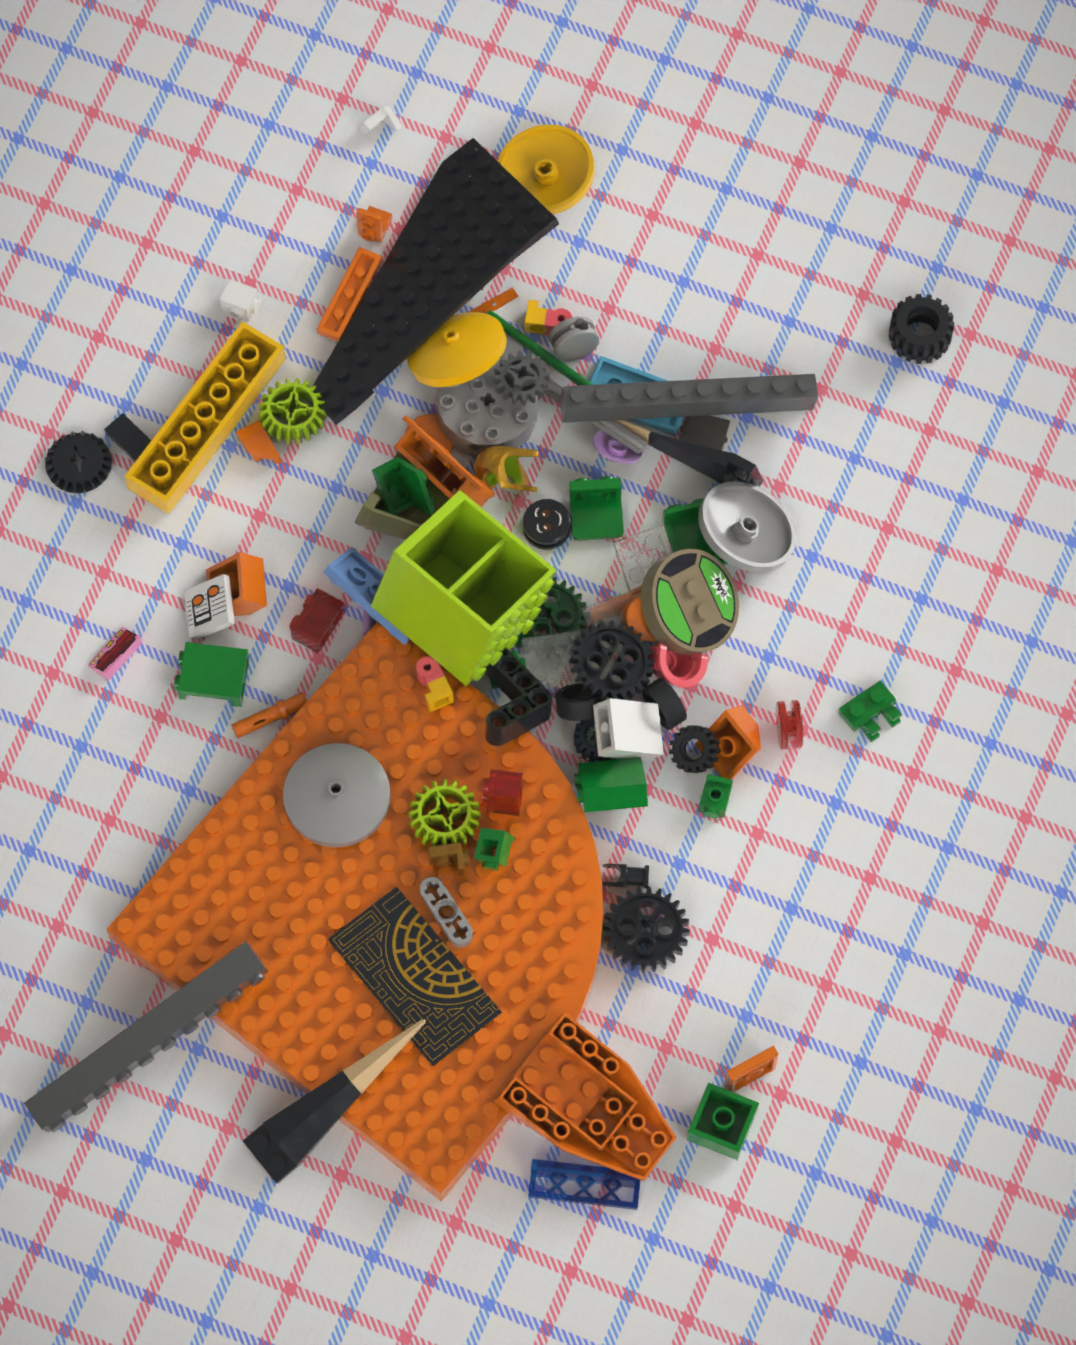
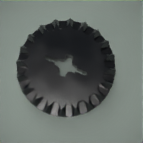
[45,430,112,493]

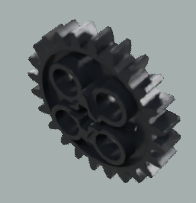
[569,620,655,702]
[603,886,690,973]

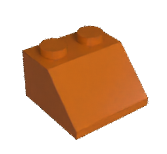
[206,552,267,616]

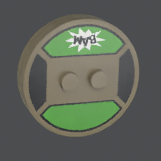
[641,549,739,655]

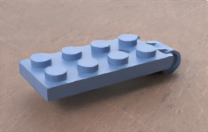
[323,547,410,645]

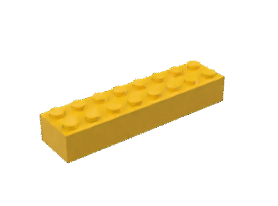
[124,321,286,514]

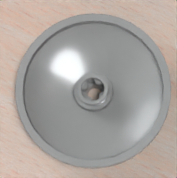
[698,481,797,573]
[283,743,390,847]

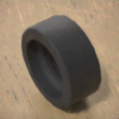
[642,678,687,730]
[555,683,605,721]

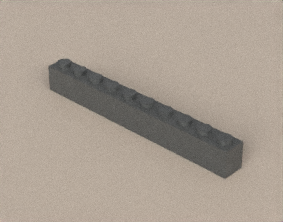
[560,374,818,423]
[24,941,269,1132]

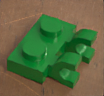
[838,680,902,742]

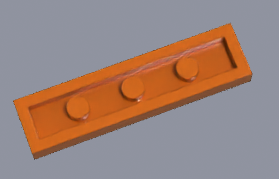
[317,247,382,342]

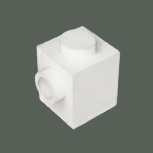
[220,279,261,321]

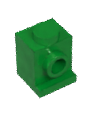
[699,774,733,818]
[474,828,515,871]

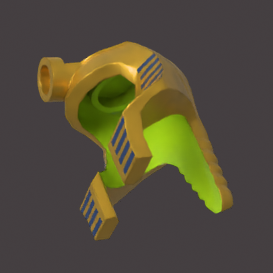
[474,445,538,492]

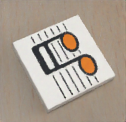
[184,574,235,641]

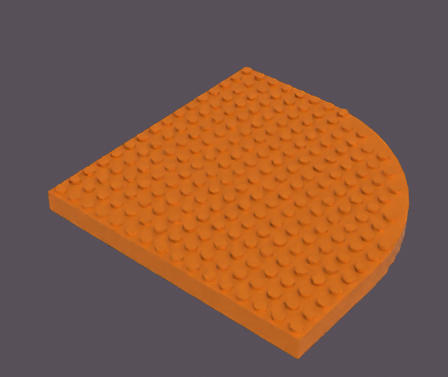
[107,621,603,1201]

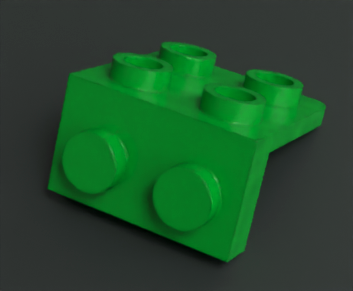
[372,457,435,516]
[569,476,624,541]

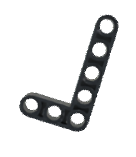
[485,648,552,746]

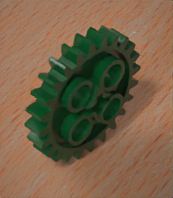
[517,577,588,658]

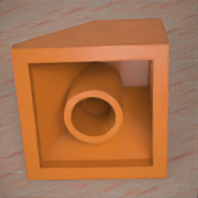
[695,705,761,780]

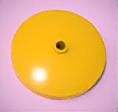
[497,124,595,215]
[407,312,507,387]

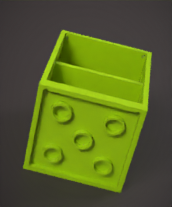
[371,490,557,686]

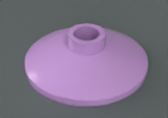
[593,431,642,464]

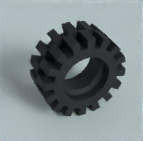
[669,725,721,773]

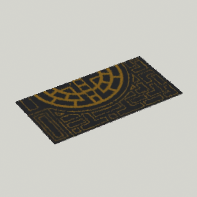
[328,887,502,1066]

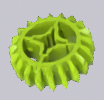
[258,377,327,445]
[408,779,481,847]

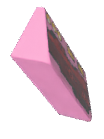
[88,627,142,681]

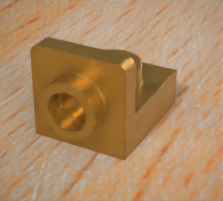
[428,843,469,876]

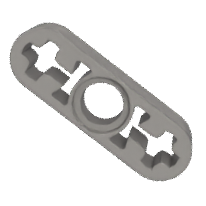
[420,877,473,948]

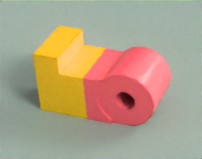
[524,300,572,335]
[416,656,454,712]

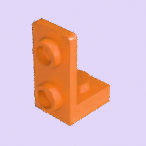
[356,206,392,243]

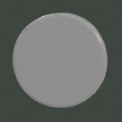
[549,316,599,361]

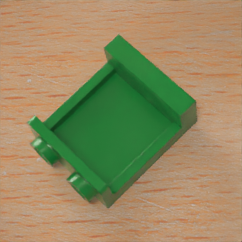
[662,498,728,565]
[174,642,249,707]

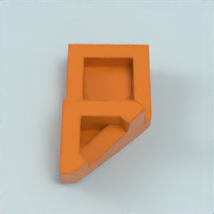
[236,421,282,464]

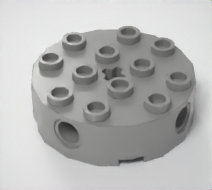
[437,356,538,458]

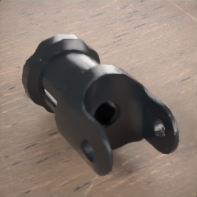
[602,863,649,889]

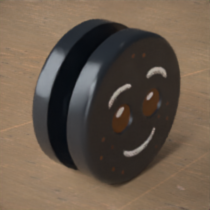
[523,499,571,550]

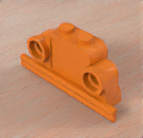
[394,416,495,508]

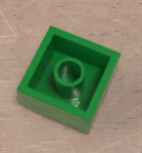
[687,1083,759,1161]

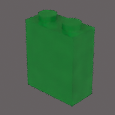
[574,757,648,813]

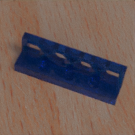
[528,1159,641,1210]

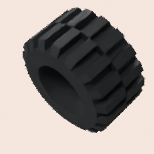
[888,294,954,364]

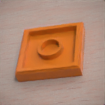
[724,1046,779,1093]

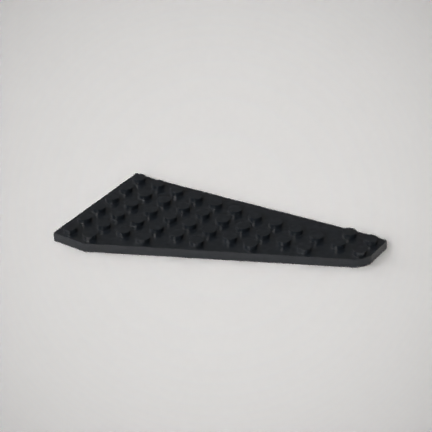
[313,138,559,425]

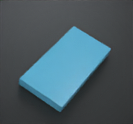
[589,356,684,437]

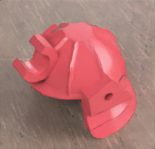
[648,641,708,688]

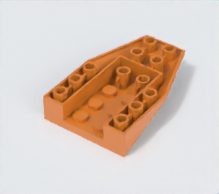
[493,1013,677,1181]

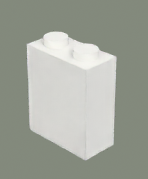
[593,698,664,761]

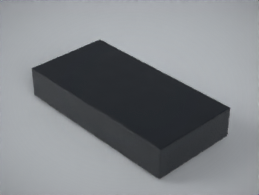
[104,413,151,462]

